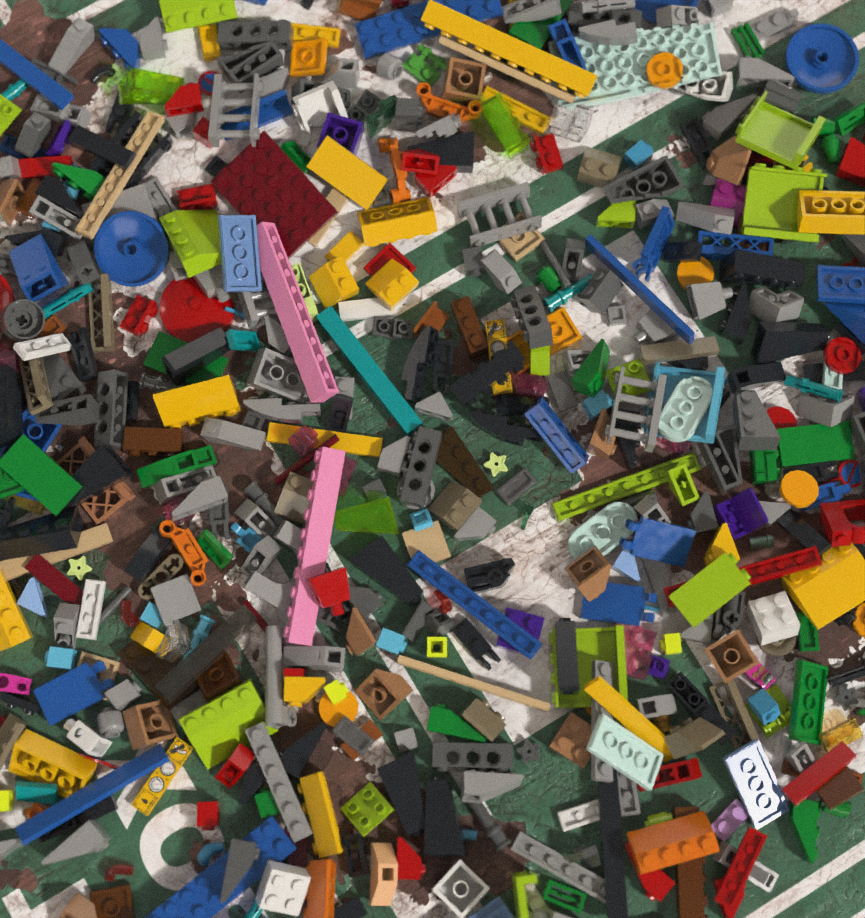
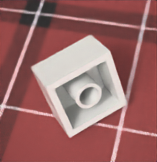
[746,591,800,646]
[432,858,490,918]
[255,860,311,916]

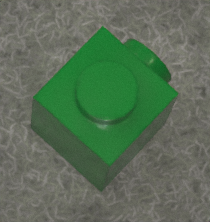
[254,787,281,819]

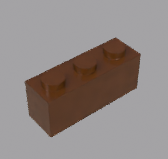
[450,296,489,359]
[123,427,185,458]

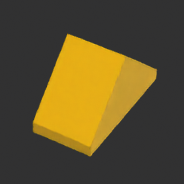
[130,621,173,657]

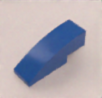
[547,19,587,70]

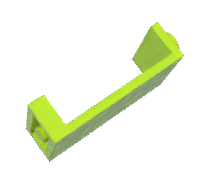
[668,552,751,628]

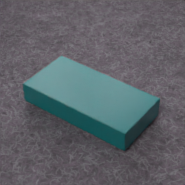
[225,329,261,351]
[15,781,58,804]

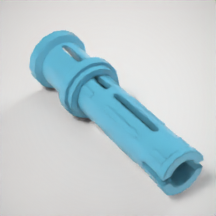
[177,614,217,674]

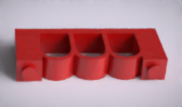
[818,499,865,547]

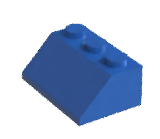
[0,406,62,457]

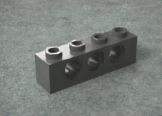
[567,3,642,33]
[217,19,294,50]
[510,285,553,349]
[94,369,128,450]
[398,426,442,509]
[432,742,513,772]

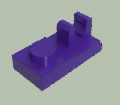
[46,119,74,157]

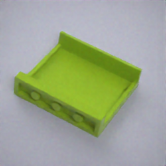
[735,91,826,170]
[740,163,827,243]
[549,625,628,709]
[511,871,538,918]

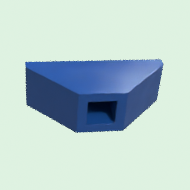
[98,28,141,76]

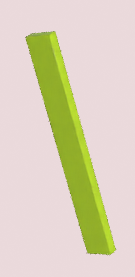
[551,452,701,522]

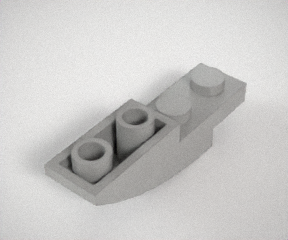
[243,396,321,424]

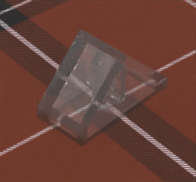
[156,620,192,663]

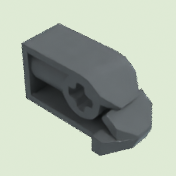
[66,240,100,285]
[711,592,745,641]

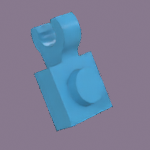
[230,522,262,554]

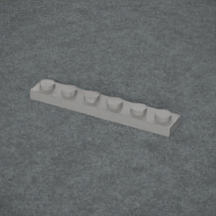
[591,660,613,783]
[245,722,313,843]
[511,831,627,904]

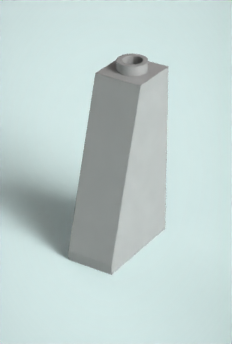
[81,183,160,227]

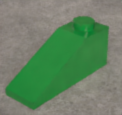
[570,339,610,398]
[426,703,486,743]

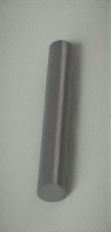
[540,241,571,287]
[99,585,132,626]

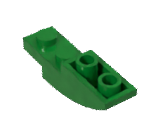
[136,445,217,489]

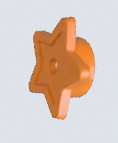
[23,802,49,819]

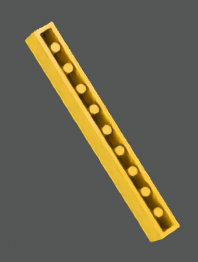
[421,0,598,99]

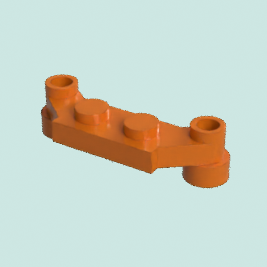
[416,82,483,122]
[378,137,411,204]
[159,520,209,587]

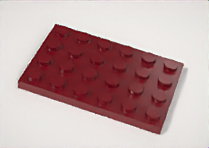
[211,130,339,260]

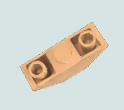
[369,843,398,906]

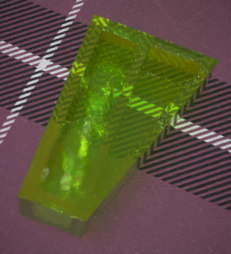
[118,68,184,105]
[481,93,530,160]
[334,497,399,534]

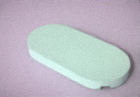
[658,376,713,442]
[568,502,638,560]

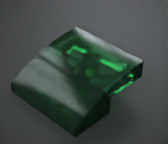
[366,94,397,138]

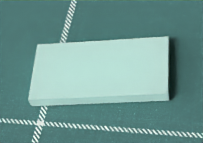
[586,714,664,791]

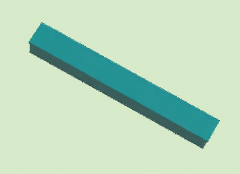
[316,306,423,436]

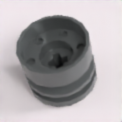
[0,299,45,341]

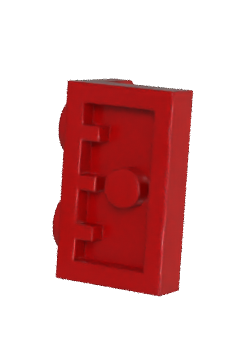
[530,133,564,174]
[177,184,218,210]
[119,294,158,338]

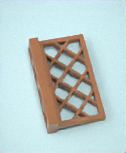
[56,436,136,525]

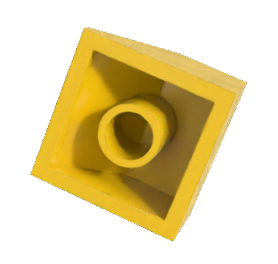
[309,256,359,309]
[365,259,419,311]
[703,522,740,567]
[284,677,327,707]

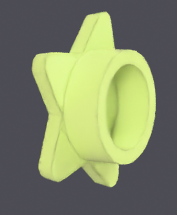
[483,452,508,477]
[67,556,92,581]

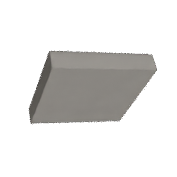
[150,574,201,625]

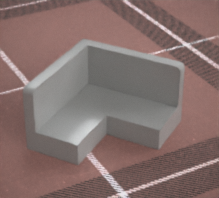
[749,286,804,322]
[798,392,855,427]

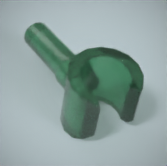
[520,502,534,530]

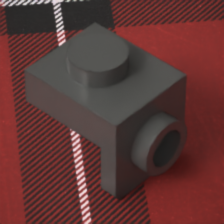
[567,845,602,869]

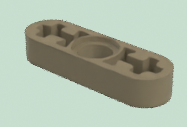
[138,554,185,601]

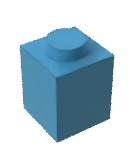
[623,140,654,171]
[747,688,780,725]

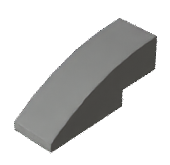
[579,19,638,46]
[30,94,92,129]
[712,841,779,893]

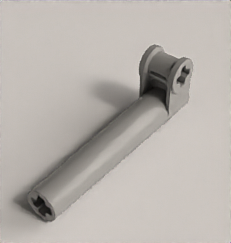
[265,625,297,729]

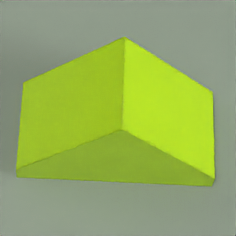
[667,463,700,506]

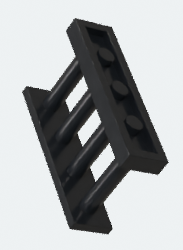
[89,111,173,191]

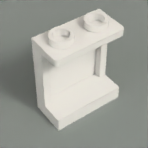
[292,80,348,136]

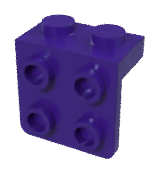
[713,488,768,540]

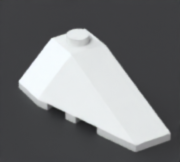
[672,71,733,101]

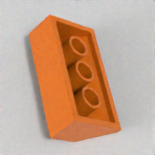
[626,811,720,874]
[303,859,336,918]

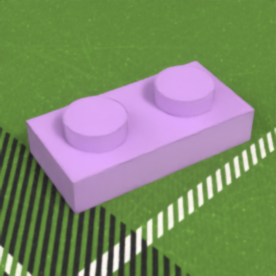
[711,798,748,842]

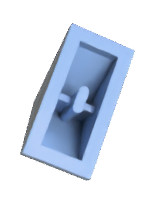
[611,548,640,583]
[17,577,49,618]

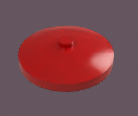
[159,277,235,343]

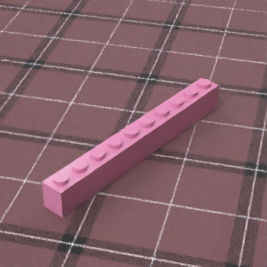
[257,222,339,402]
[283,447,346,646]

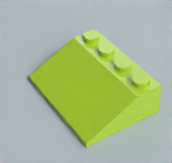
[159,0,238,33]
[159,209,221,278]
[179,678,278,769]

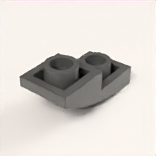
[347,89,382,123]
[371,316,413,340]

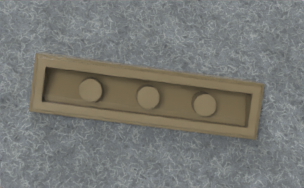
[639,336,720,365]

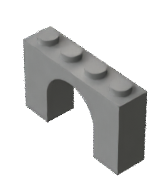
[242,520,303,612]

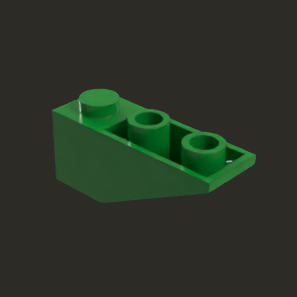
[50,163,105,202]
[788,800,821,863]

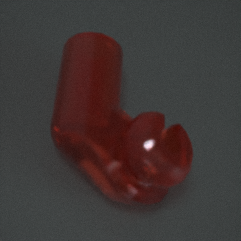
[433,589,453,614]
[120,601,140,628]
[104,864,134,881]

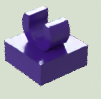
[645,655,670,680]

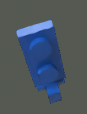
[800,482,851,512]

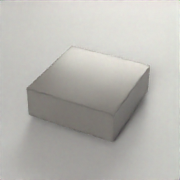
[606,304,628,326]

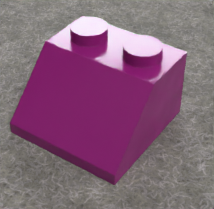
[709,178,746,228]

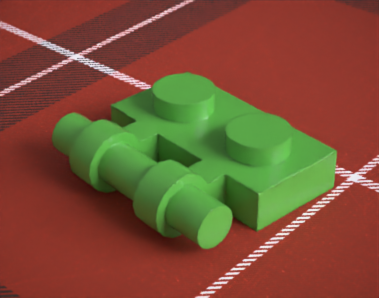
[402,44,447,88]

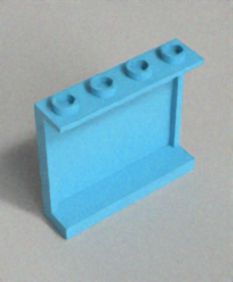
[641,363,725,444]

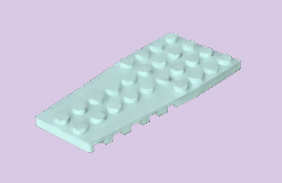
[548,22,721,111]

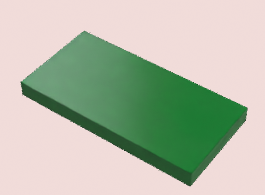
[508,0,575,50]
[143,331,229,385]
[776,421,855,468]
[0,434,83,516]
[788,660,828,745]

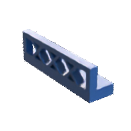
[221,89,293,141]
[697,231,773,261]
[524,397,589,474]

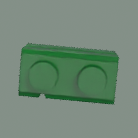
[749,448,781,485]

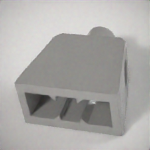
[193,264,230,303]
[685,282,733,320]
[633,309,678,345]

